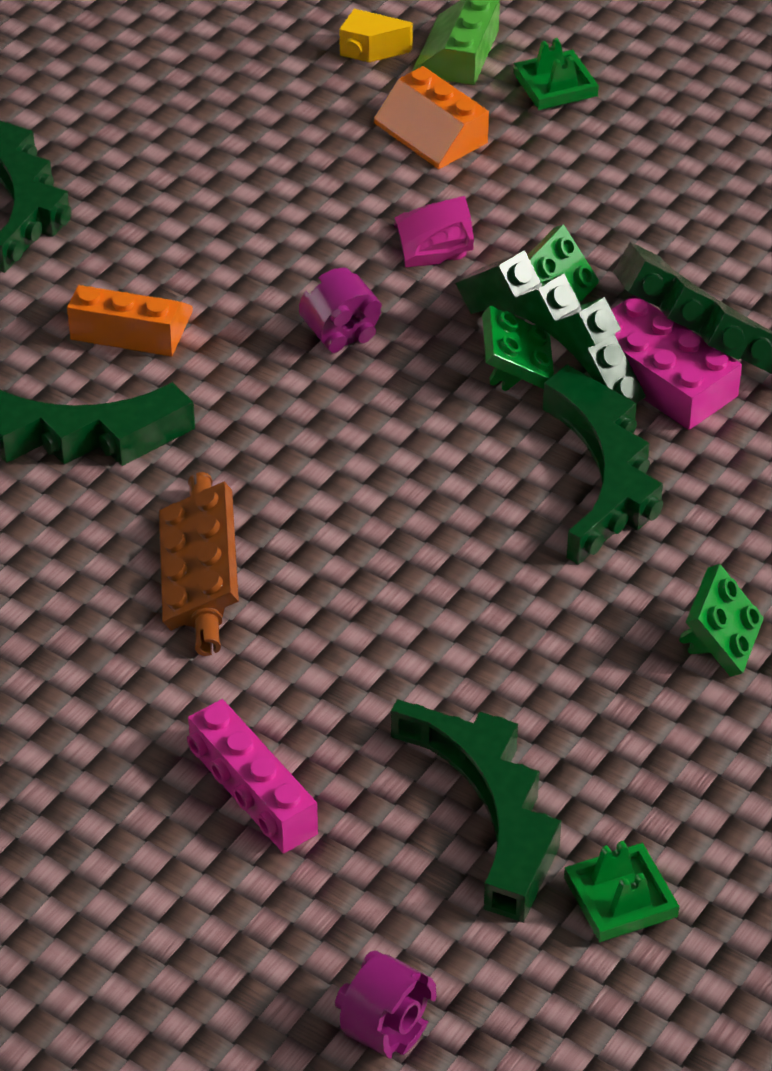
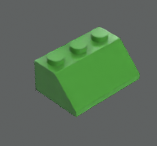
[413,0,500,85]

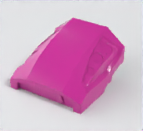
[394,196,474,268]

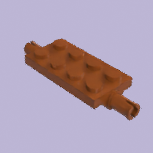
[159,472,239,656]

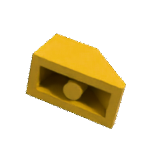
[339,9,413,63]

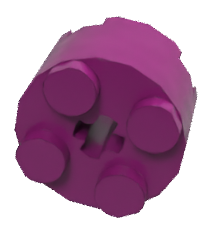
[299,267,382,353]
[335,950,436,1059]

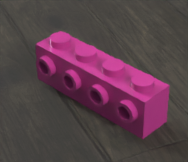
[187,699,318,854]

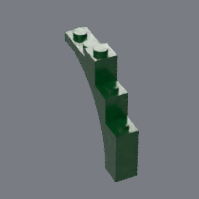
[0,121,72,273]
[613,242,772,374]
[455,250,646,403]
[543,365,663,565]
[0,382,195,466]
[391,699,561,923]

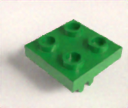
[513,38,599,110]
[527,224,600,303]
[482,305,554,391]
[679,564,764,677]
[564,841,679,943]

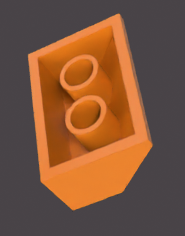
[374,66,489,169]
[67,285,193,357]

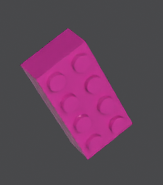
[611,295,742,430]

